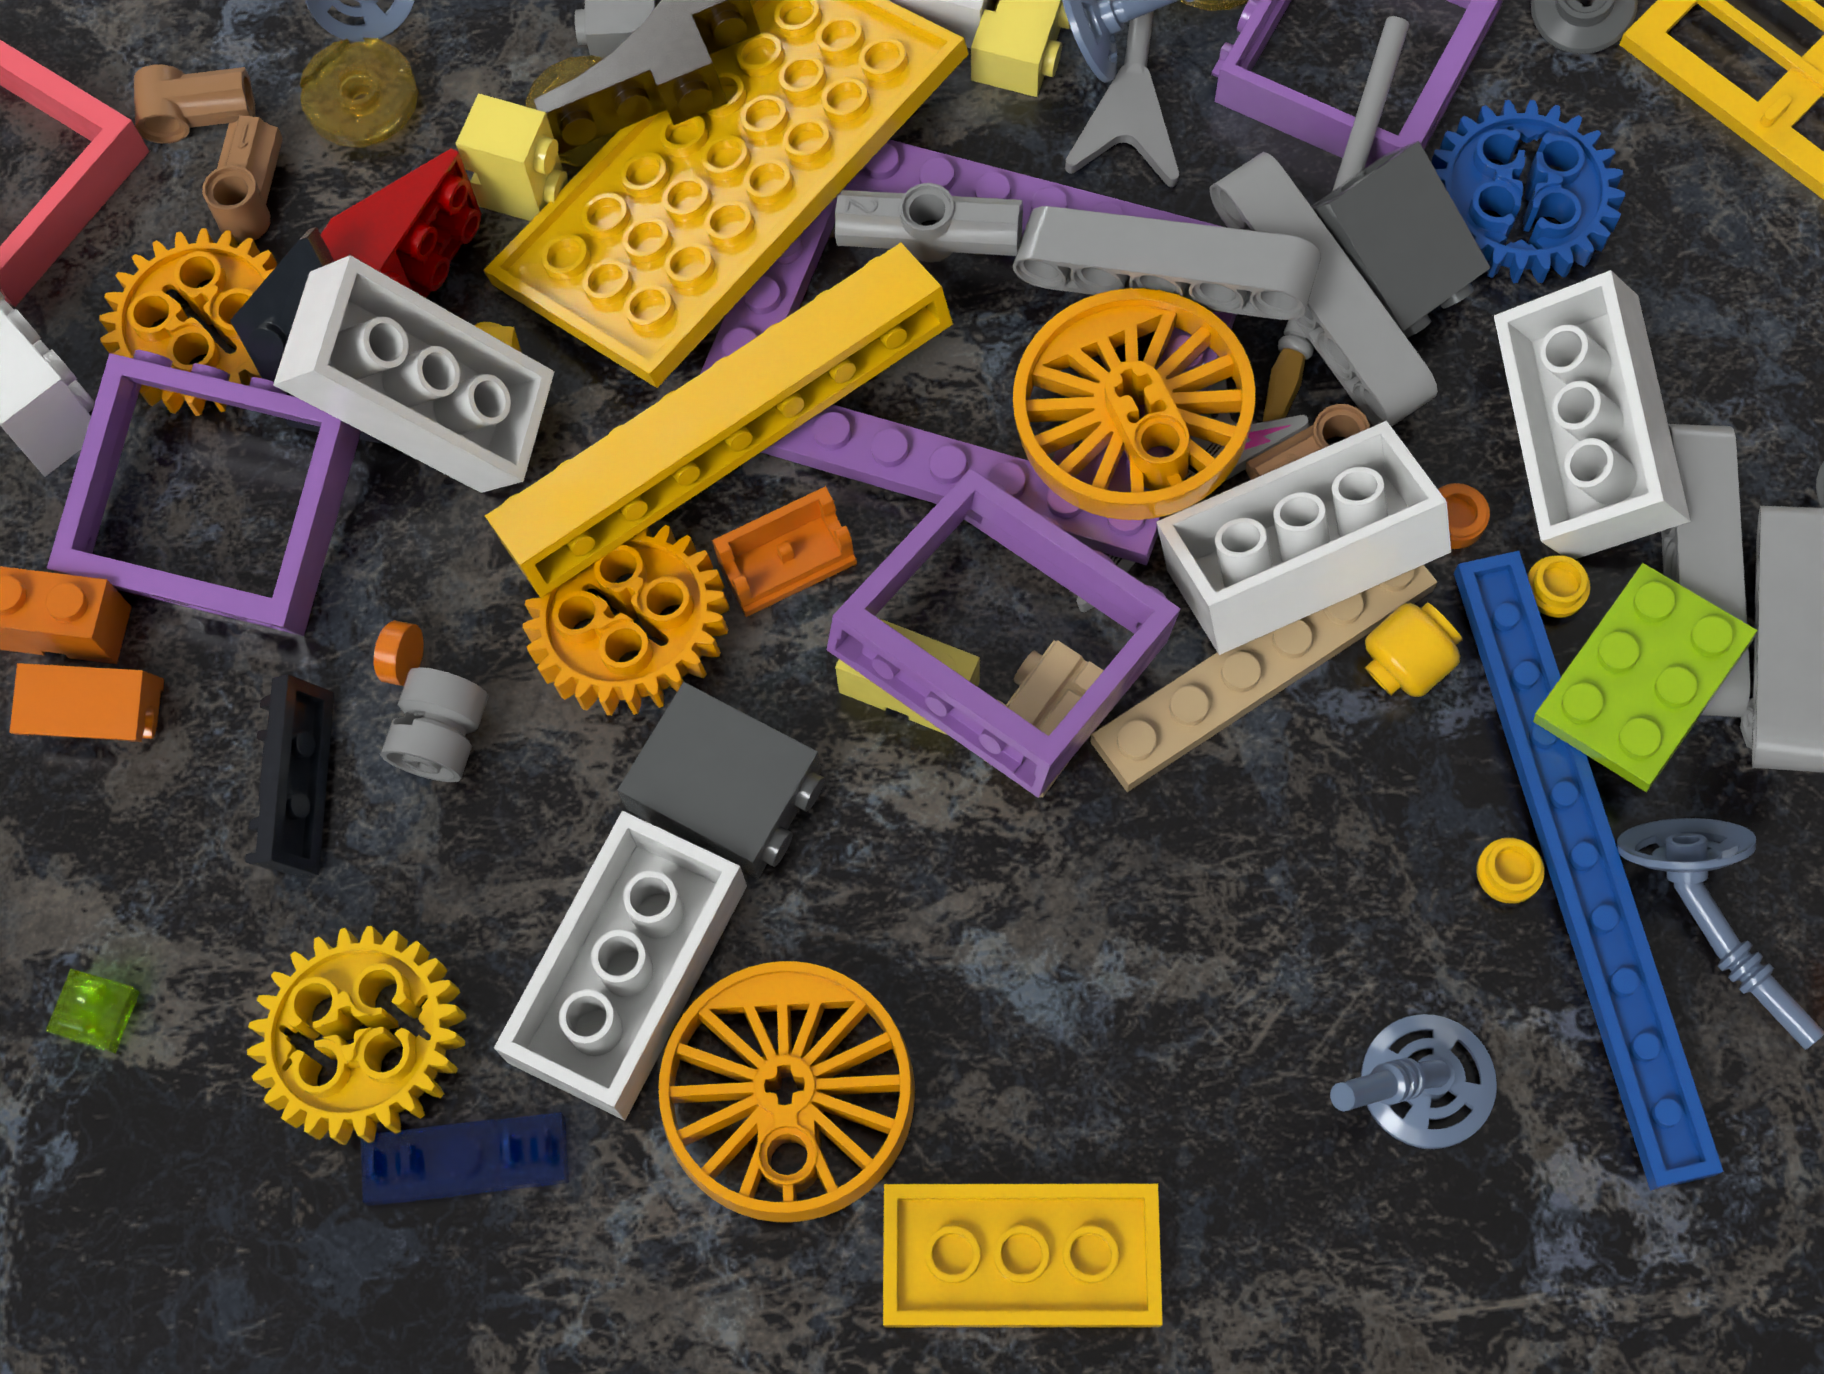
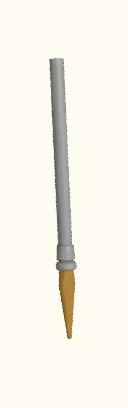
[1263,16,1409,422]

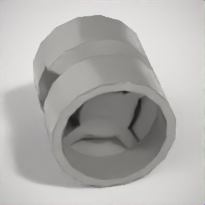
[380,667,489,782]

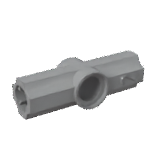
[835,183,1023,262]

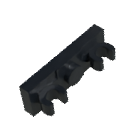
[245,674,334,878]

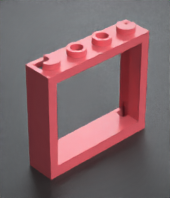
[0,40,150,307]

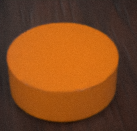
[1438,483,1490,549]
[374,620,424,686]

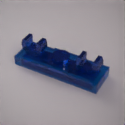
[361,1112,569,1206]

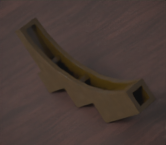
[533,0,761,155]

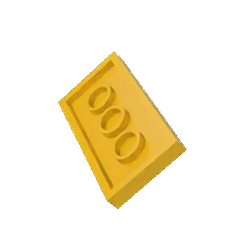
[883,1184,1163,1327]

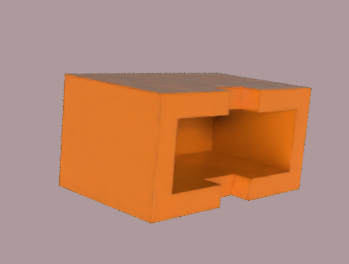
[0,566,132,664]

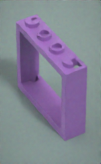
[1212,0,1503,168]
[47,350,361,636]
[827,468,1181,798]

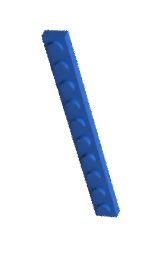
[1454,551,1724,1191]

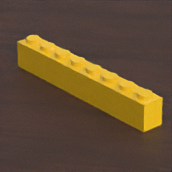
[485,243,953,598]

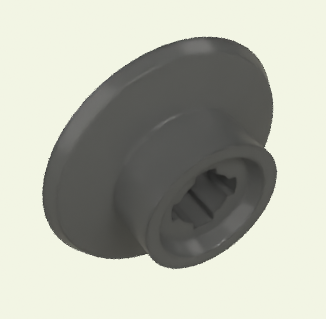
[1531,0,1638,54]

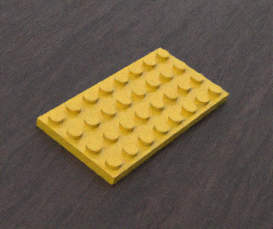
[483,0,969,388]

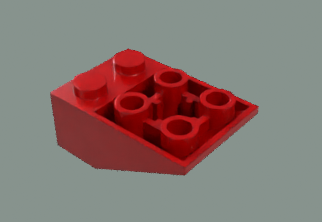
[321,148,482,298]

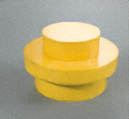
[1527,556,1590,618]
[1476,838,1544,903]

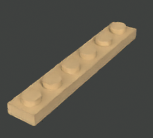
[1090,565,1437,792]

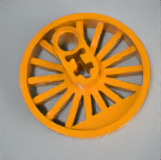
[1013,288,1255,520]
[658,961,915,1222]

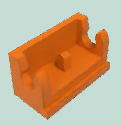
[712,486,857,617]
[10,663,164,742]

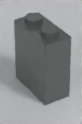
[1311,141,1491,338]
[617,682,825,879]

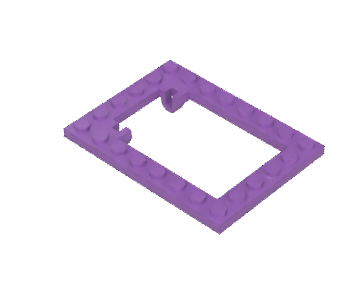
[700,139,1237,565]

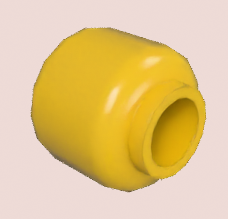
[1365,602,1462,697]

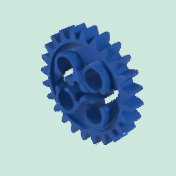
[1431,100,1625,283]

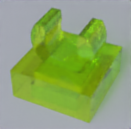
[46,969,139,1054]

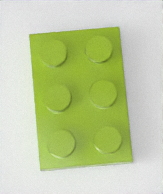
[1533,563,1758,792]

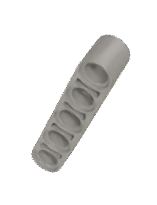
[1209,152,1438,427]
[1013,206,1321,320]
[1661,424,1750,717]
[1752,506,1824,772]

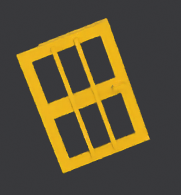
[1619,0,1824,200]

